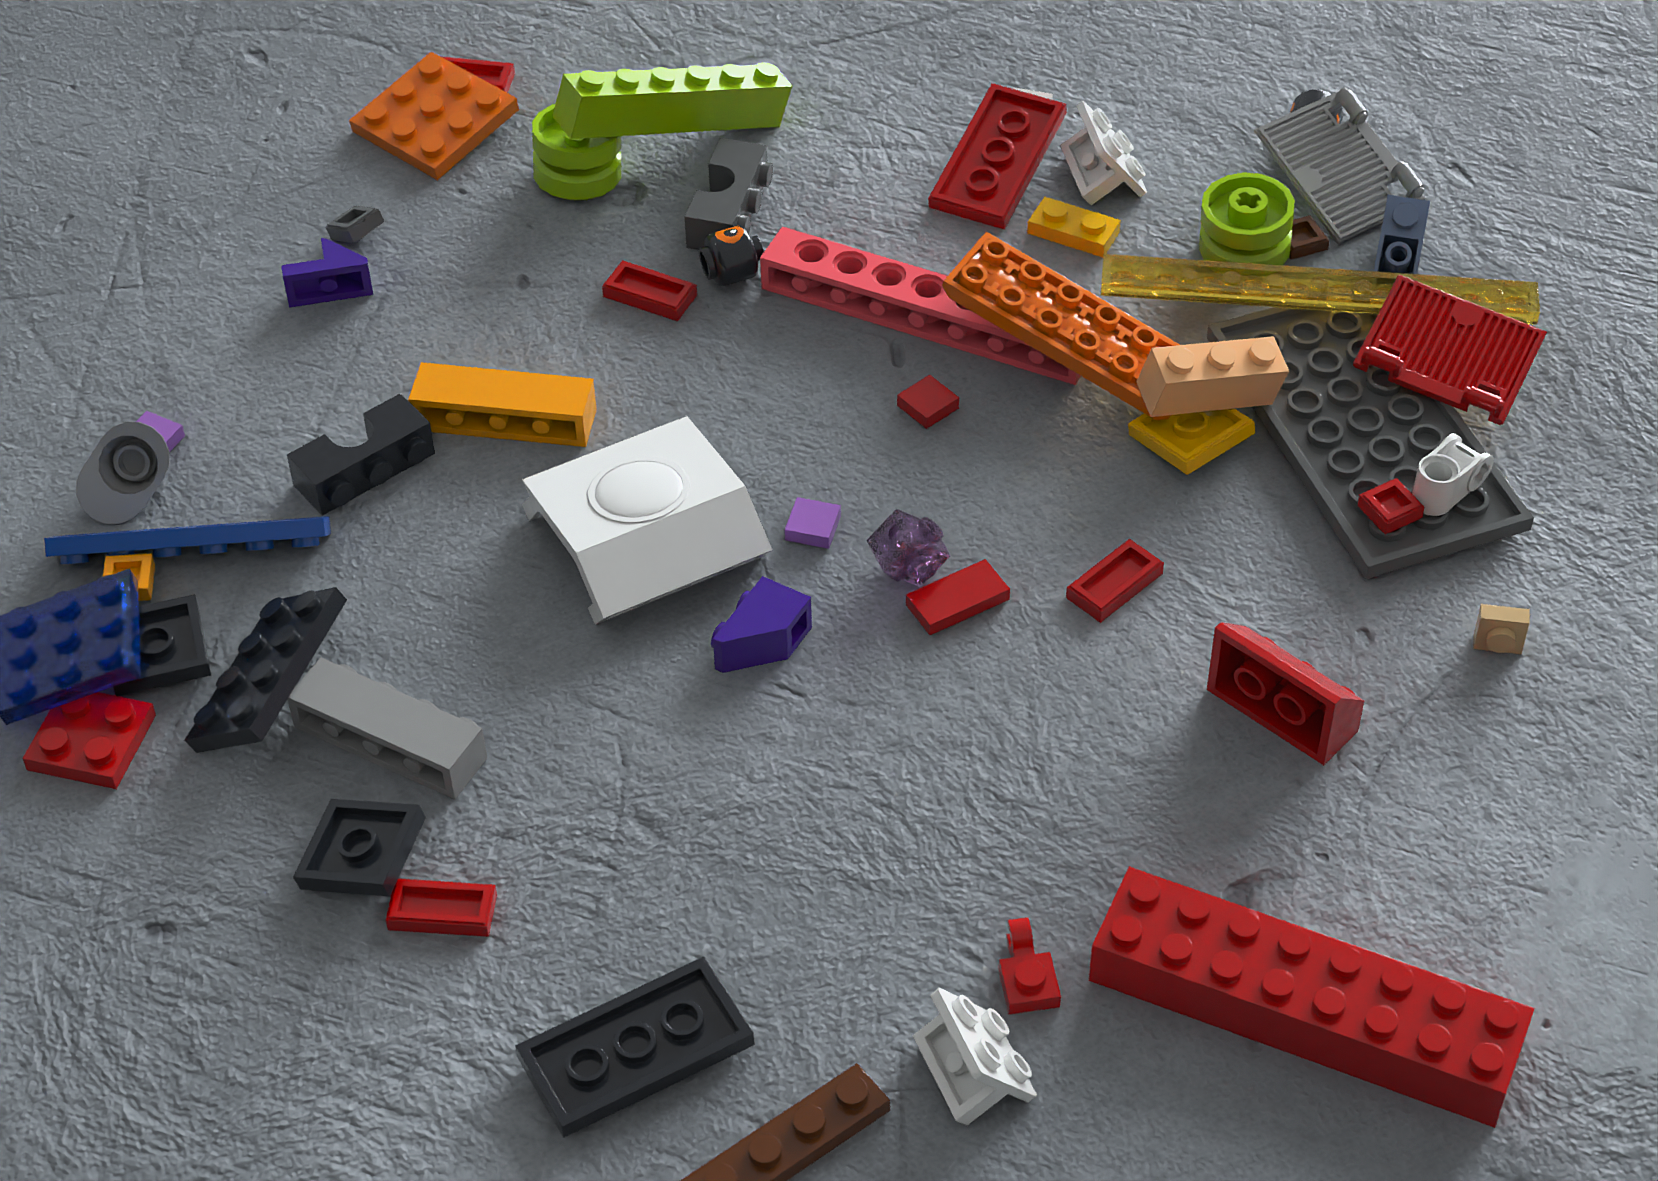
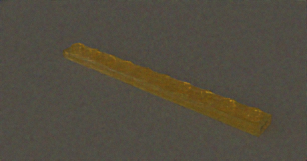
[1100,254,1540,325]

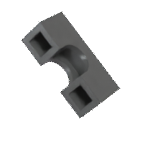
[684,138,773,250]

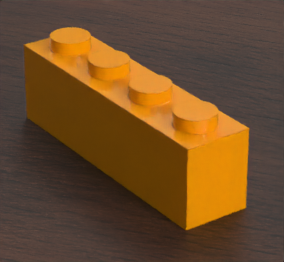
[408,362,597,447]

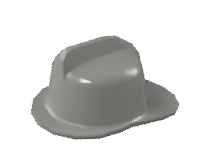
[76,422,170,524]

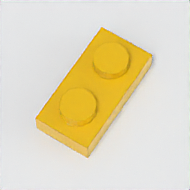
[1027,196,1121,258]

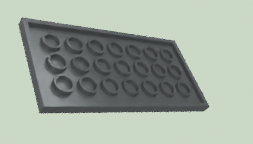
[1207,283,1534,579]

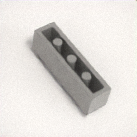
[287,657,487,799]

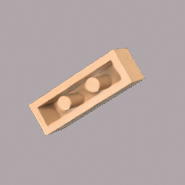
[1136,336,1289,417]

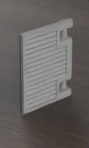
[1254,87,1425,244]

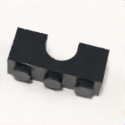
[287,393,435,516]

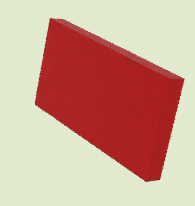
[928,83,1067,230]

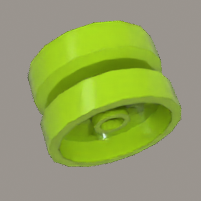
[532,104,621,200]
[1199,172,1295,279]

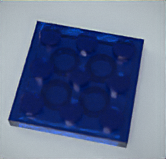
[0,568,141,725]

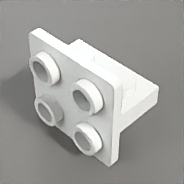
[1060,100,1147,205]
[913,988,1037,1126]

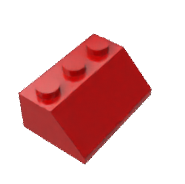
[1207,622,1364,765]

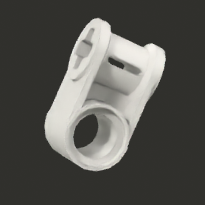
[1412,433,1494,516]

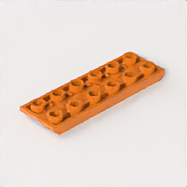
[942,231,1180,420]

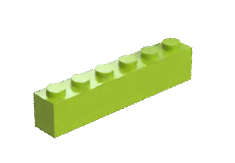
[553,62,792,139]

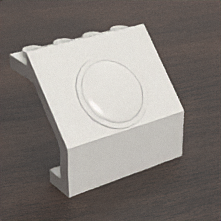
[522,416,772,625]

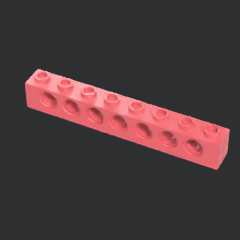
[760,226,1080,385]

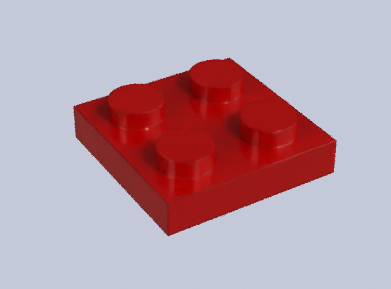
[22,685,156,789]

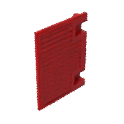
[1353,274,1547,425]

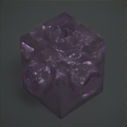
[866,509,951,587]

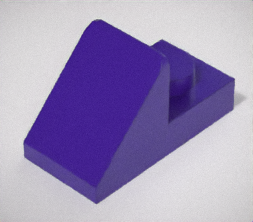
[281,238,373,308]

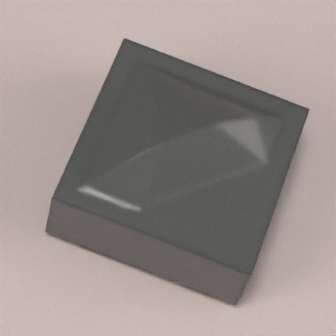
[325,206,385,243]

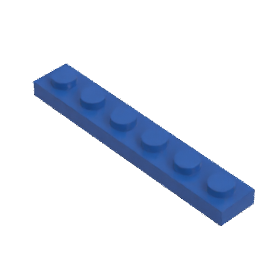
[44,516,331,564]

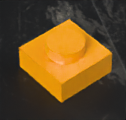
[101,553,155,603]

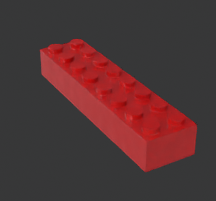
[1089,867,1535,1128]

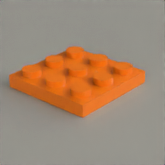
[349,52,519,180]

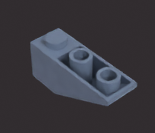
[1370,195,1430,307]

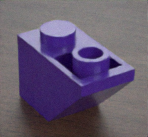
[711,576,812,673]

